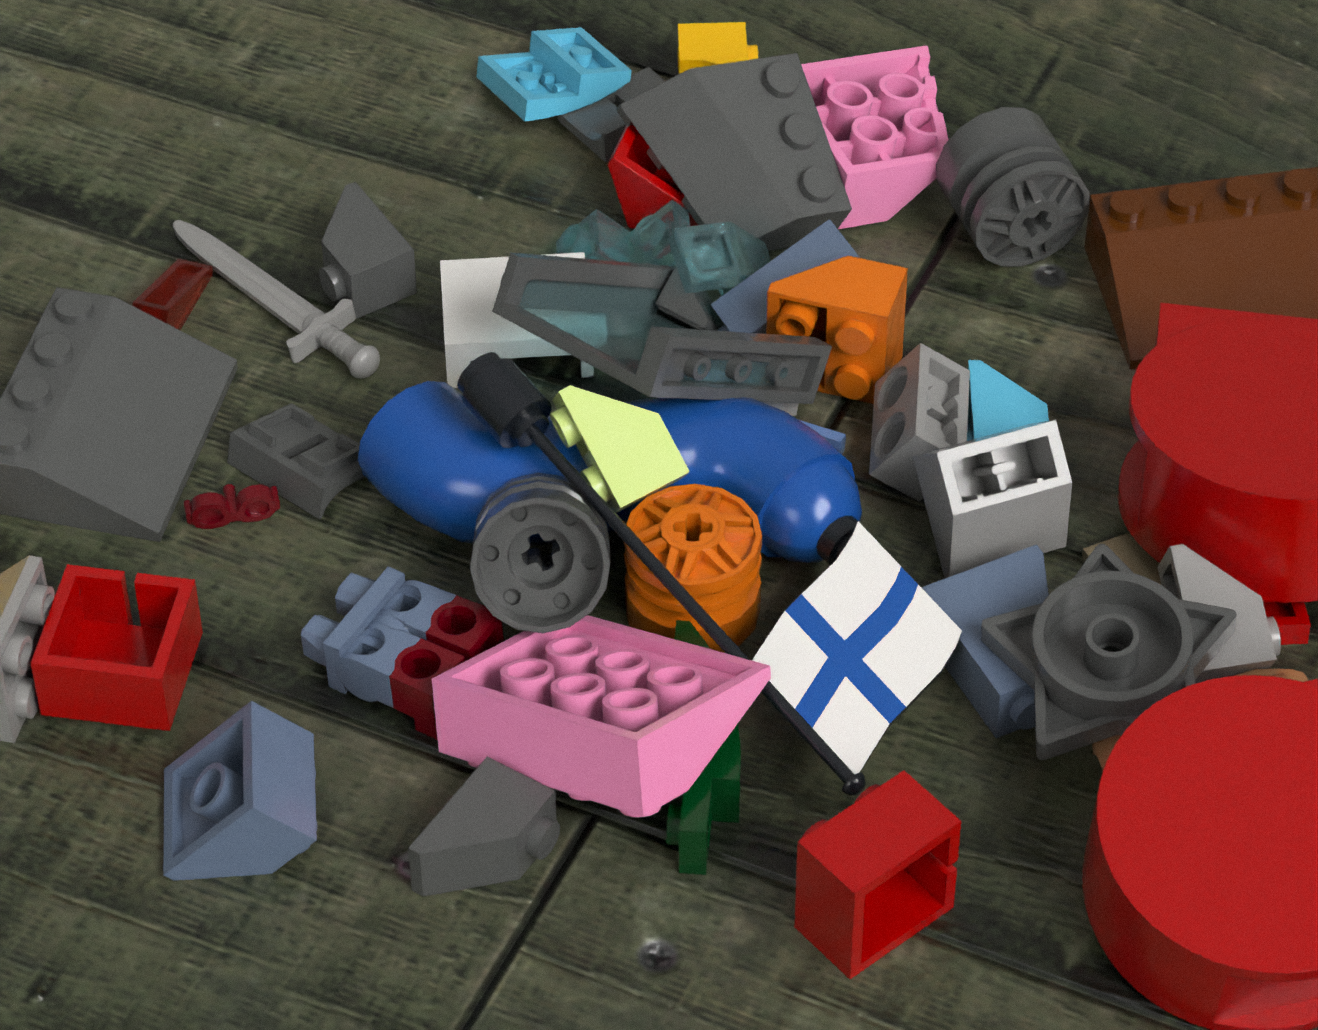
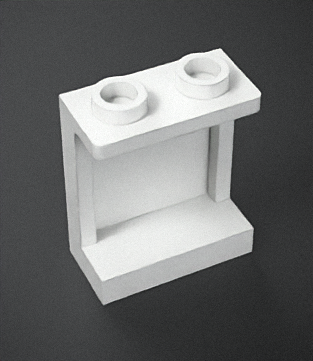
[440,252,605,388]

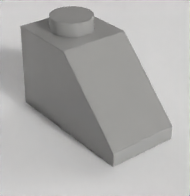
[1157,544,1281,683]

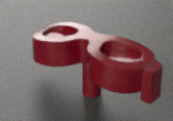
[183,484,280,529]

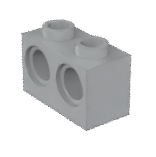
[869,343,970,501]

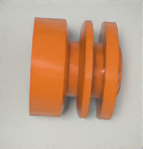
[624,484,762,653]

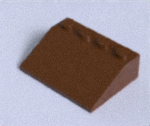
[1084,167,1318,369]

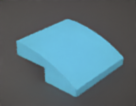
[476,27,632,122]

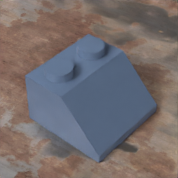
[163,701,317,881]

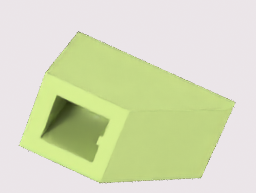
[550,385,690,513]

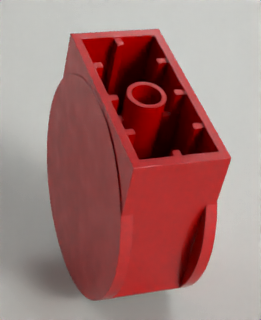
[1118,302,1318,603]
[1082,675,1318,1030]

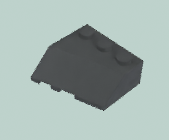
[616,53,852,259]

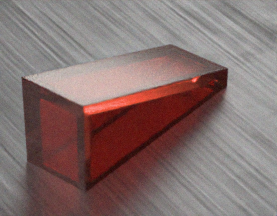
[132,259,213,330]

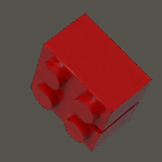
[31,564,203,731]
[795,770,961,979]

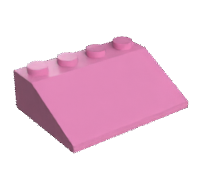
[432,615,771,817]

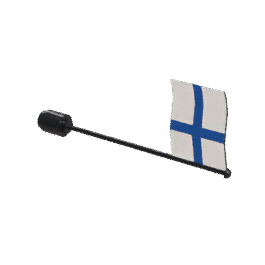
[457,352,962,796]

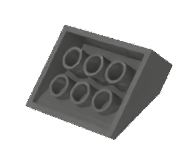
[0,287,238,542]

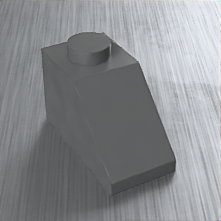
[319,182,417,319]
[408,757,560,897]

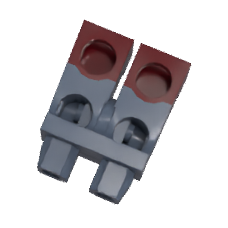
[301,566,504,740]

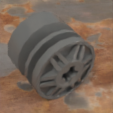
[936,107,1090,266]
[470,472,610,633]

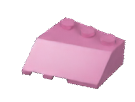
[801,45,949,229]

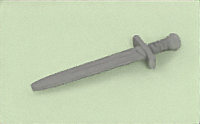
[173,220,380,379]

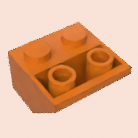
[766,255,908,404]

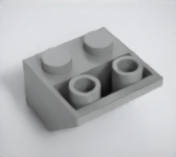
[913,420,1072,578]
[0,555,55,743]

